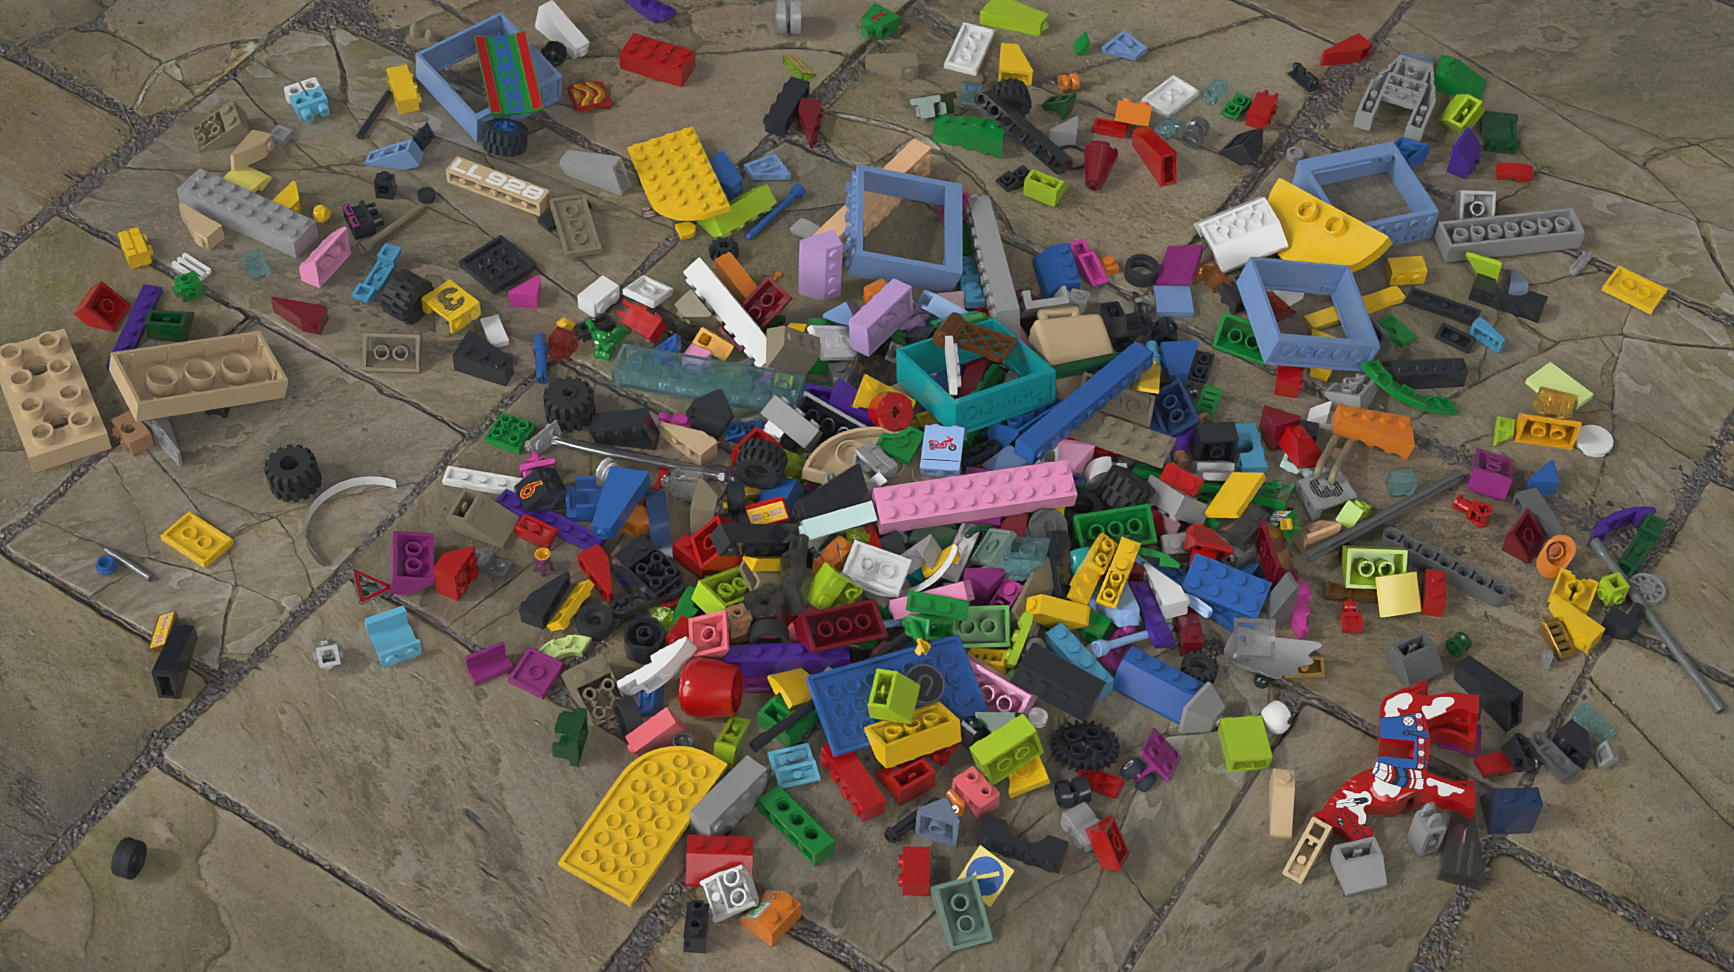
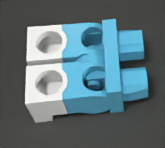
[284,77,330,123]

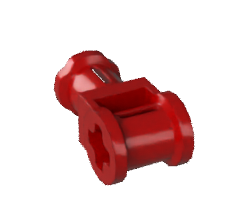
[1452,494,1493,528]

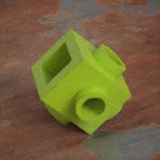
[1596,572,1630,606]

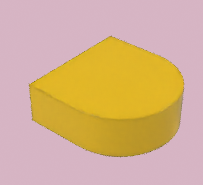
[675,222,696,241]

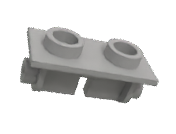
[524,420,563,456]

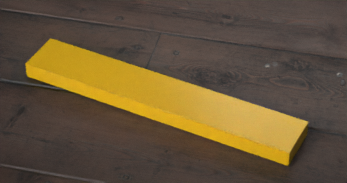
[1303,285,1406,331]

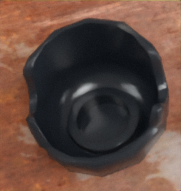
[541,41,567,68]

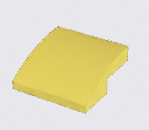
[223,166,272,193]
[1375,572,1421,617]

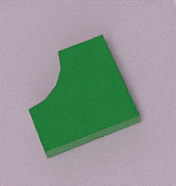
[1377,314,1417,348]
[875,426,924,466]

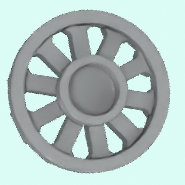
[1629,573,1666,606]

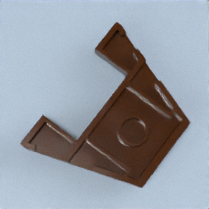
[1324,542,1378,603]

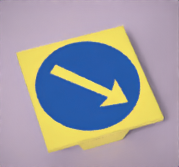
[957,845,1015,907]

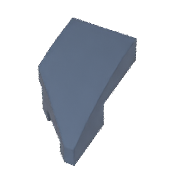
[1508,269,1529,295]

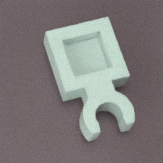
[1279,453,1315,478]

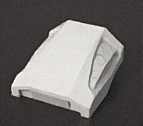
[700,865,759,923]

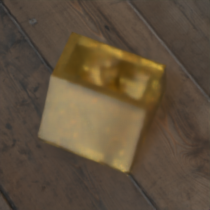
[1532,386,1580,420]

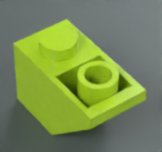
[1335,499,1375,529]

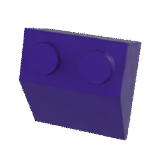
[1446,126,1483,179]

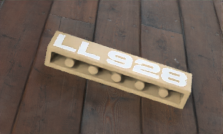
[446,156,550,216]

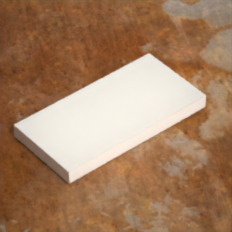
[944,22,995,76]

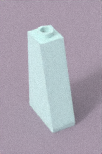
[798,501,877,541]

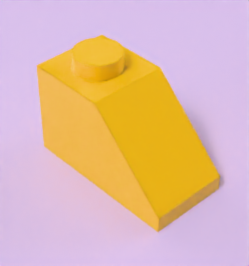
[272,181,302,213]

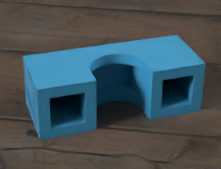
[1235,423,1268,474]

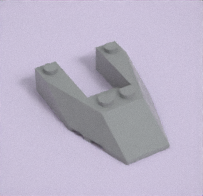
[1353,55,1436,142]

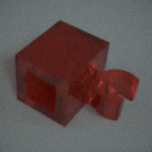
[548,326,579,362]

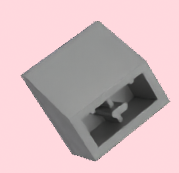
[1330,837,1387,896]

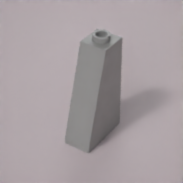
[559,150,631,196]

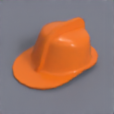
[1536,534,1576,579]

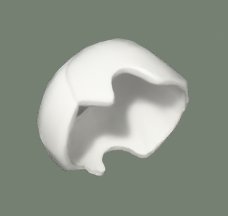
[1261,700,1291,735]

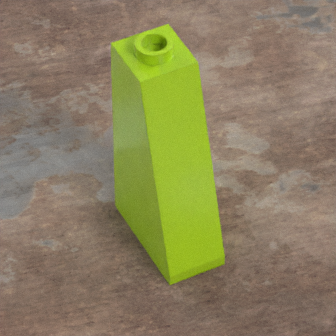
[979,0,1049,36]

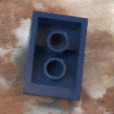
[1151,378,1201,437]

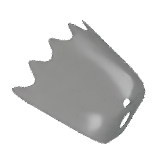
[1224,627,1322,679]

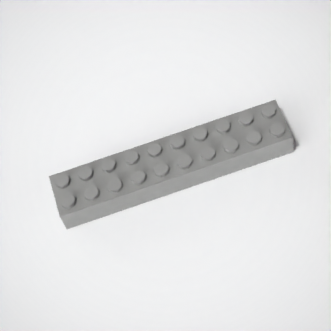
[965,195,1021,338]

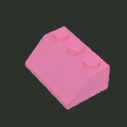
[299,227,351,288]

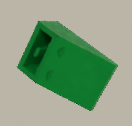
[757,694,819,747]

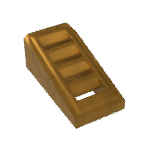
[1538,617,1577,662]

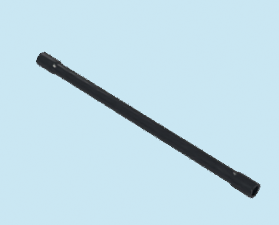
[749,631,913,752]

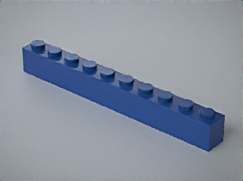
[1014,341,1154,465]

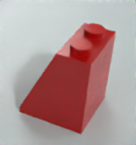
[690,515,743,571]

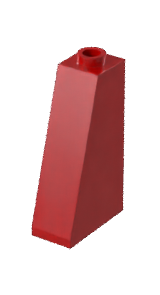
[1132,126,1176,187]

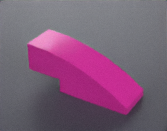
[1070,238,1109,288]

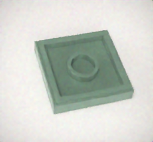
[969,528,1017,568]

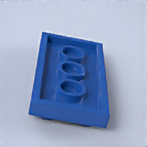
[1181,553,1272,621]

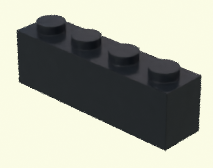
[763,76,810,137]

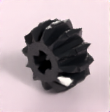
[709,236,739,262]

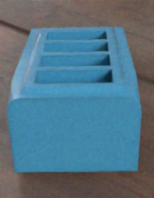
[1469,316,1506,354]

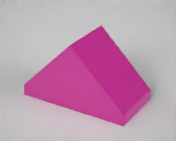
[508,275,542,309]

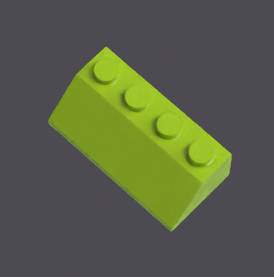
[697,184,777,238]

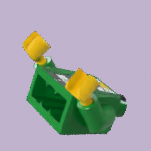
[1239,507,1301,546]
[902,614,955,656]

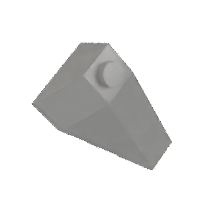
[1325,368,1387,409]
[141,417,183,467]

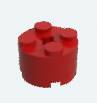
[868,391,913,432]

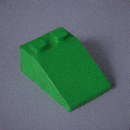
[1434,54,1487,100]

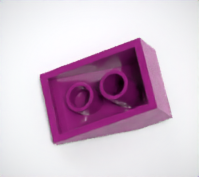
[1467,447,1514,500]

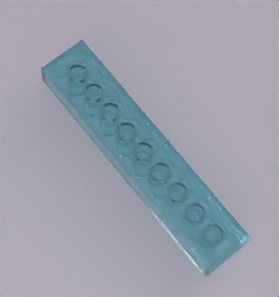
[611,343,806,412]

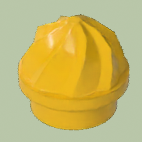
[313,205,331,224]

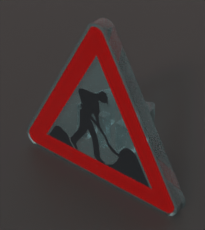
[351,568,390,605]

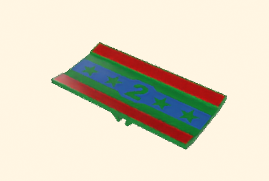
[474,31,544,116]

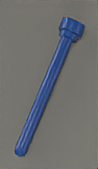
[746,183,806,240]

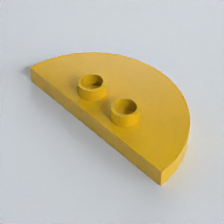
[1267,178,1393,273]

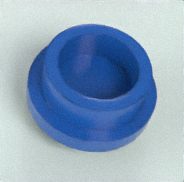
[96,556,117,575]

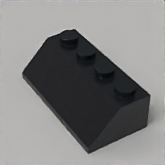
[1382,357,1468,390]
[797,390,869,444]
[1010,642,1107,722]

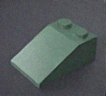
[930,875,993,952]

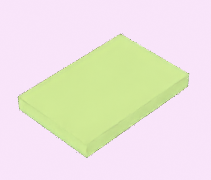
[1525,362,1594,416]

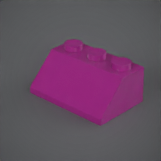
[390,531,434,595]

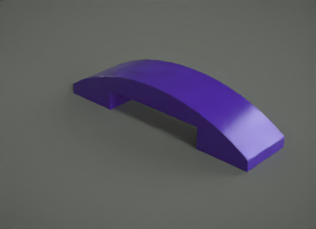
[1587,506,1656,548]

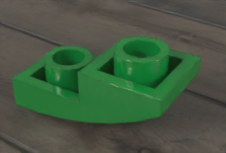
[1220,92,1252,121]

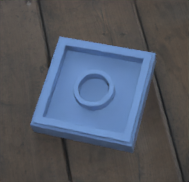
[1153,286,1194,317]

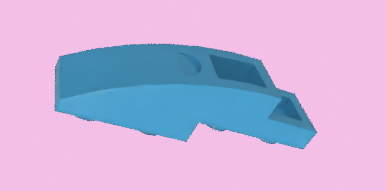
[958,256,985,309]

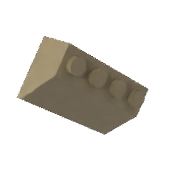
[1010,552,1055,642]

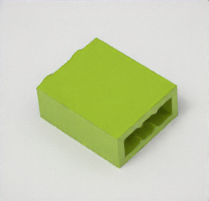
[1218,715,1273,772]

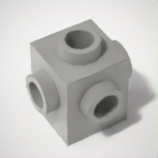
[312,638,344,670]

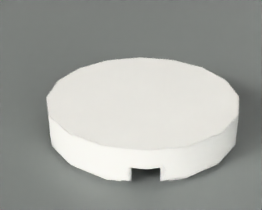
[1575,425,1614,457]

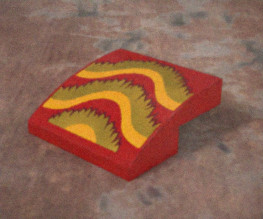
[567,81,612,112]

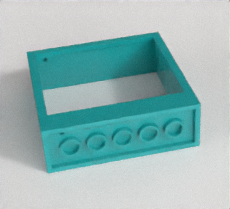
[896,317,1056,433]

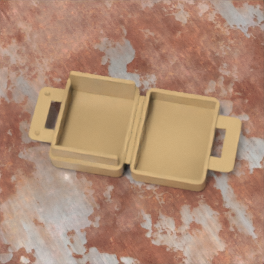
[1029,306,1114,400]

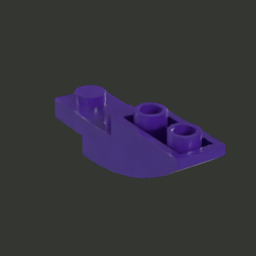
[625,0,677,23]

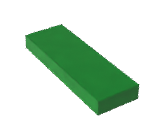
[905,590,970,622]

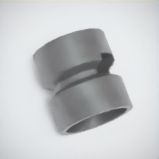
[1180,116,1210,148]

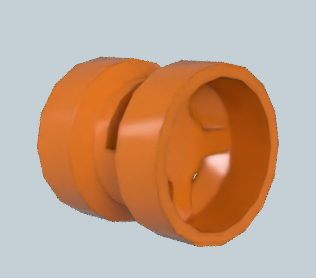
[1058,73,1080,92]

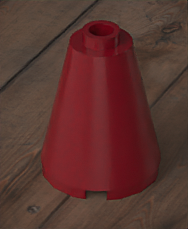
[1084,141,1119,191]

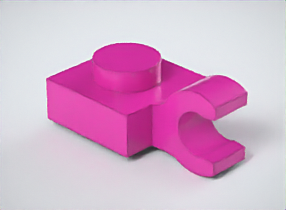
[658,412,691,429]

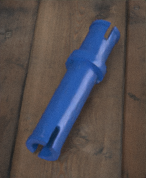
[533,333,548,384]

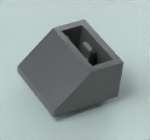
[1386,631,1444,687]

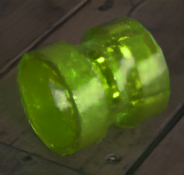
[651,606,674,627]

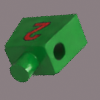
[860,3,900,40]

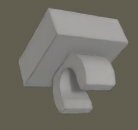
[1592,740,1621,770]

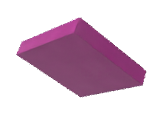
[507,646,566,700]

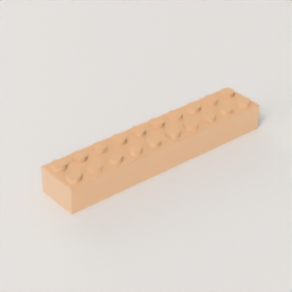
[811,139,932,258]

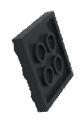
[459,235,537,295]

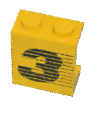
[421,279,481,334]

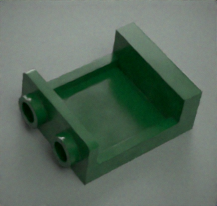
[1480,111,1520,154]

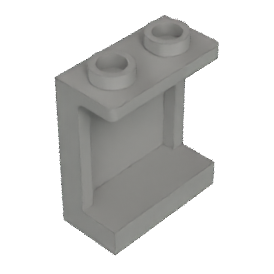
[1017,285,1071,319]

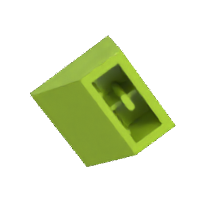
[1436,94,1485,136]
[1023,169,1070,207]
[802,562,864,610]
[868,668,920,724]

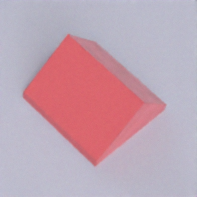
[688,610,730,661]

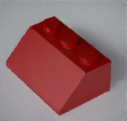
[685,835,754,887]

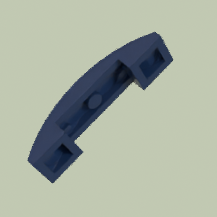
[645,490,673,563]

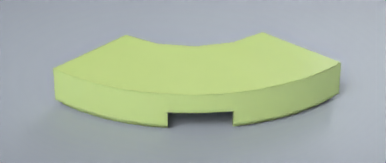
[538,635,592,660]

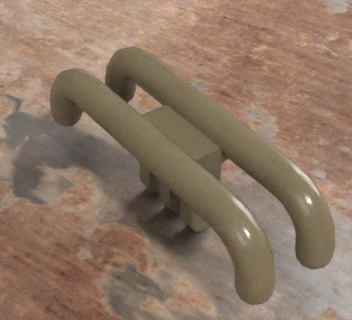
[1313,434,1354,485]

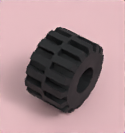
[381,269,434,325]
[543,376,596,433]
[264,444,322,503]
[1096,465,1155,509]

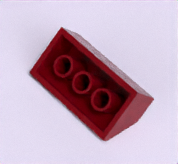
[793,598,888,654]

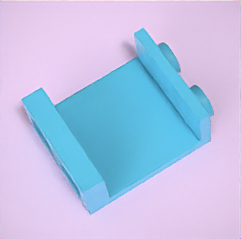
[364,605,422,668]

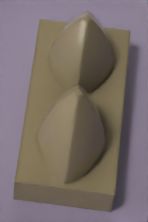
[405,22,443,49]

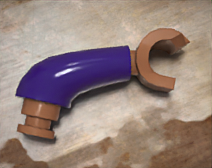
[1170,413,1210,467]

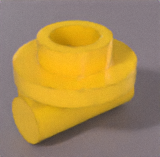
[555,316,576,337]

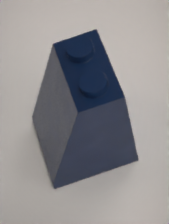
[1480,787,1543,835]

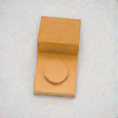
[692,327,734,362]

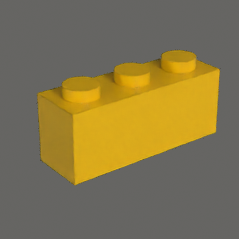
[386,64,422,115]

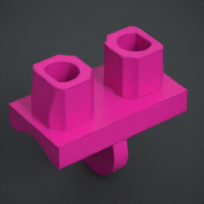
[519,451,555,478]

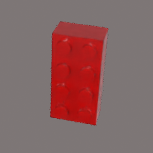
[619,33,696,87]

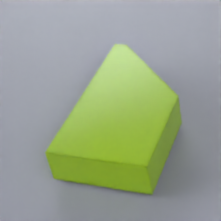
[1493,416,1516,446]

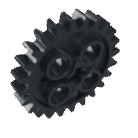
[1051,720,1120,774]

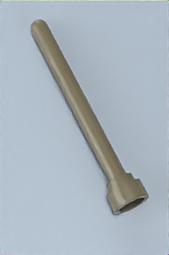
[357,203,425,255]

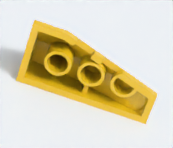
[1129,360,1160,394]

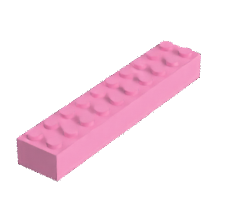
[872,460,1077,535]

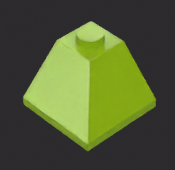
[1466,252,1505,283]

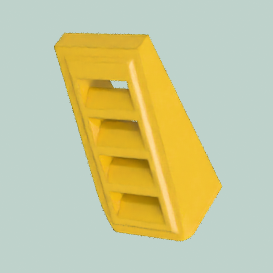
[968,647,1009,675]

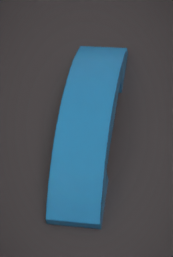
[351,243,402,303]

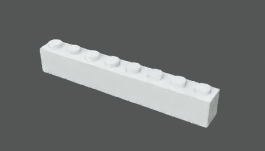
[683,257,774,373]

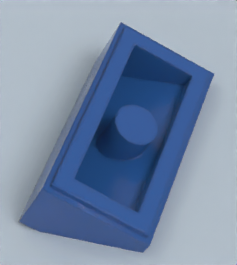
[637,684,665,716]

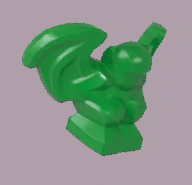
[585,318,632,361]

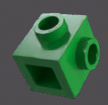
[172,271,204,303]

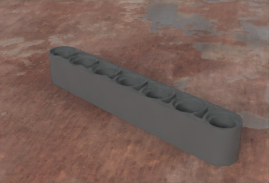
[1380,527,1510,607]

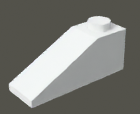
[1143,563,1190,619]

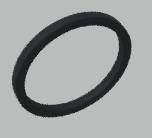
[1059,145,1084,171]

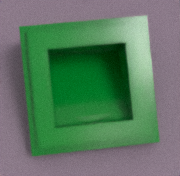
[1073,32,1090,56]

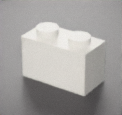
[577,275,620,318]

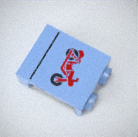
[920,424,966,478]

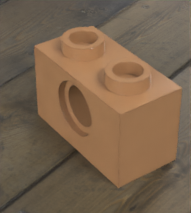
[110,410,154,456]

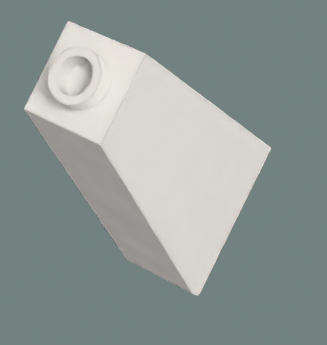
[535,0,590,59]

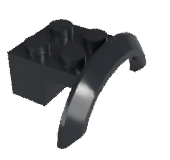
[1100,291,1156,340]

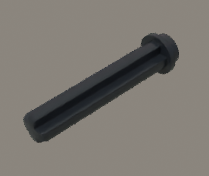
[884,797,940,843]

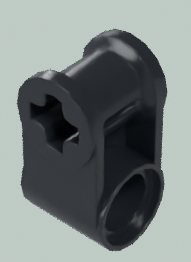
[1501,733,1540,773]

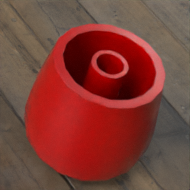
[679,657,744,719]

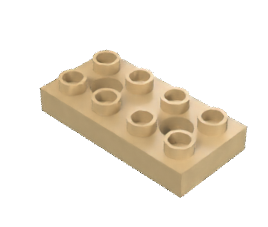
[0,328,111,473]

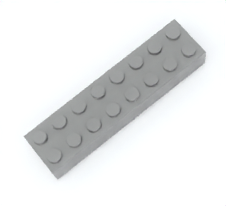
[177,168,319,258]
[1434,208,1585,262]

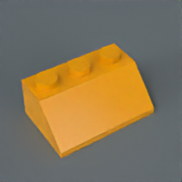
[1515,413,1582,450]

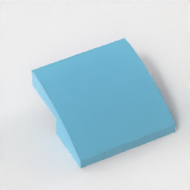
[767,743,821,789]

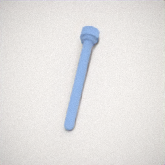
[1091,623,1174,657]

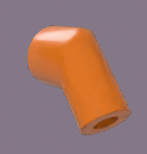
[946,788,966,818]

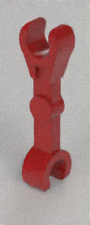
[642,467,669,507]

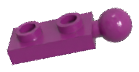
[1099,625,1136,673]

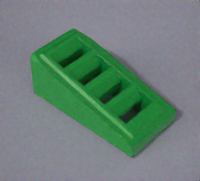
[1196,384,1222,423]

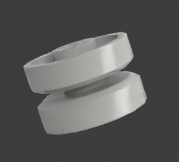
[775,0,801,35]

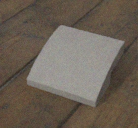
[1191,460,1236,481]

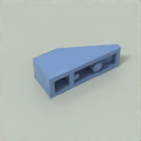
[365,139,424,170]

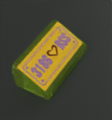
[783,54,816,81]

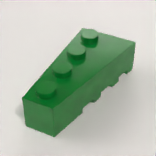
[933,114,1004,159]

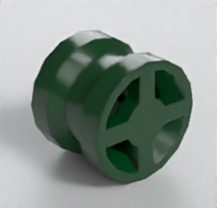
[1445,631,1472,657]

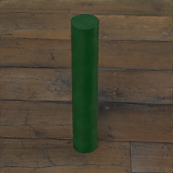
[1050,352,1120,380]

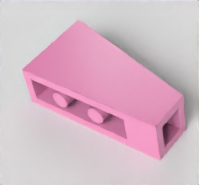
[889,579,975,620]

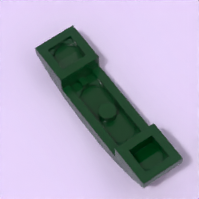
[1609,513,1667,579]

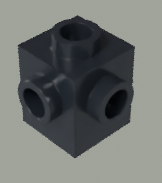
[1151,316,1178,347]

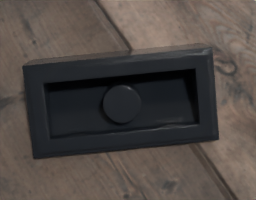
[1434,322,1477,354]

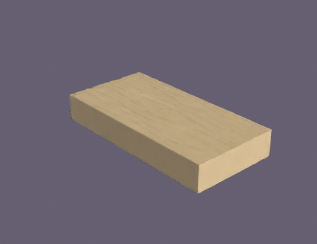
[109,331,288,422]

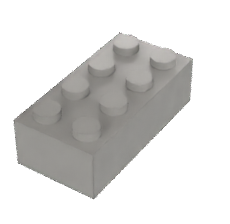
[690,755,767,836]

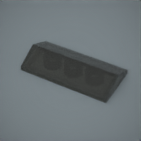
[644,305,699,348]
[844,352,894,390]

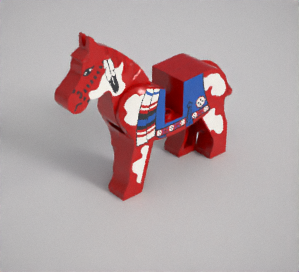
[1312,680,1479,842]

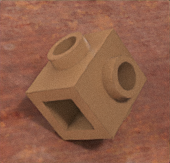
[724,603,753,639]

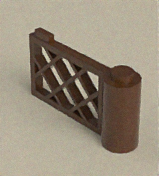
[933,312,1018,363]

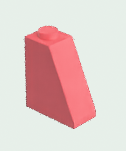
[625,707,689,757]

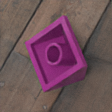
[962,568,1006,606]

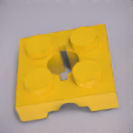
[1547,568,1599,615]

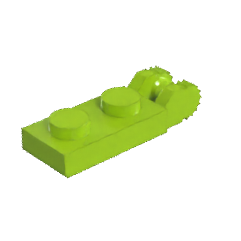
[1004,611,1033,669]

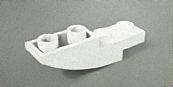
[617,637,697,696]

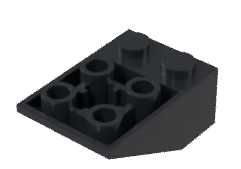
[611,534,684,598]

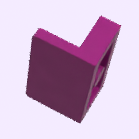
[465,642,513,687]

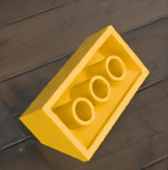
[864,701,961,769]

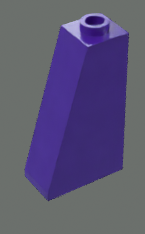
[829,378,876,427]

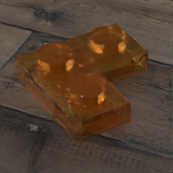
[1193,259,1230,293]

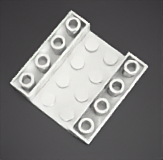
[1194,197,1288,274]

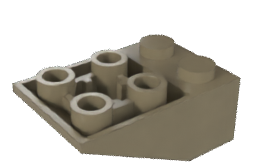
[190,100,251,153]
[447,487,520,548]
[561,653,625,727]

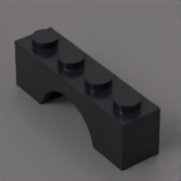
[1468,273,1548,323]
[977,814,1069,874]

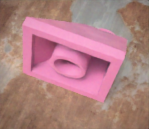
[1057,439,1095,475]

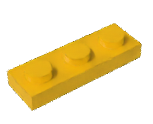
[547,579,594,631]

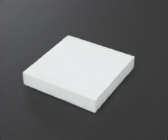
[623,275,674,309]

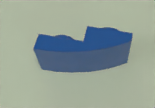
[724,420,764,443]

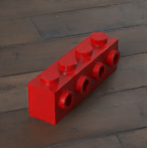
[819,743,887,822]

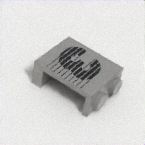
[1295,470,1357,521]

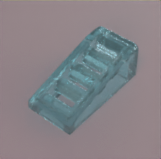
[1570,702,1617,744]

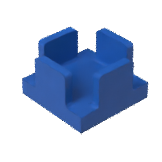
[566,476,604,522]

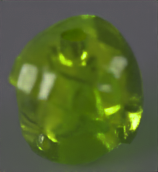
[846,526,870,544]

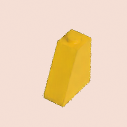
[998,43,1033,85]
[1026,594,1090,630]

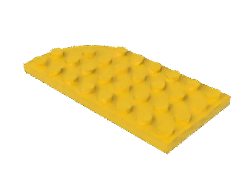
[626,126,731,221]
[558,746,728,908]

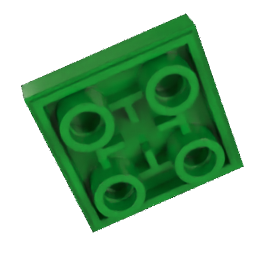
[484,412,537,455]

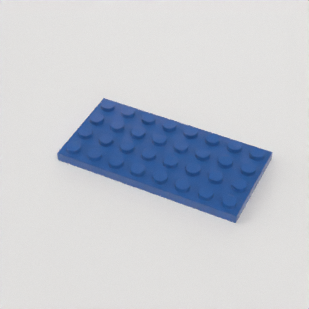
[805,634,988,758]

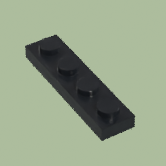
[1405,287,1482,326]
[1046,530,1073,602]

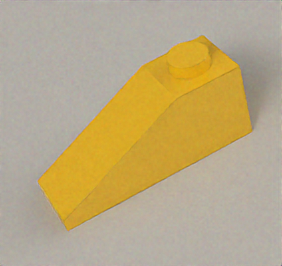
[1548,594,1605,654]

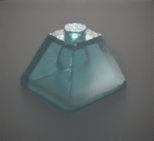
[1004,536,1050,580]

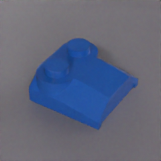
[1394,137,1430,171]

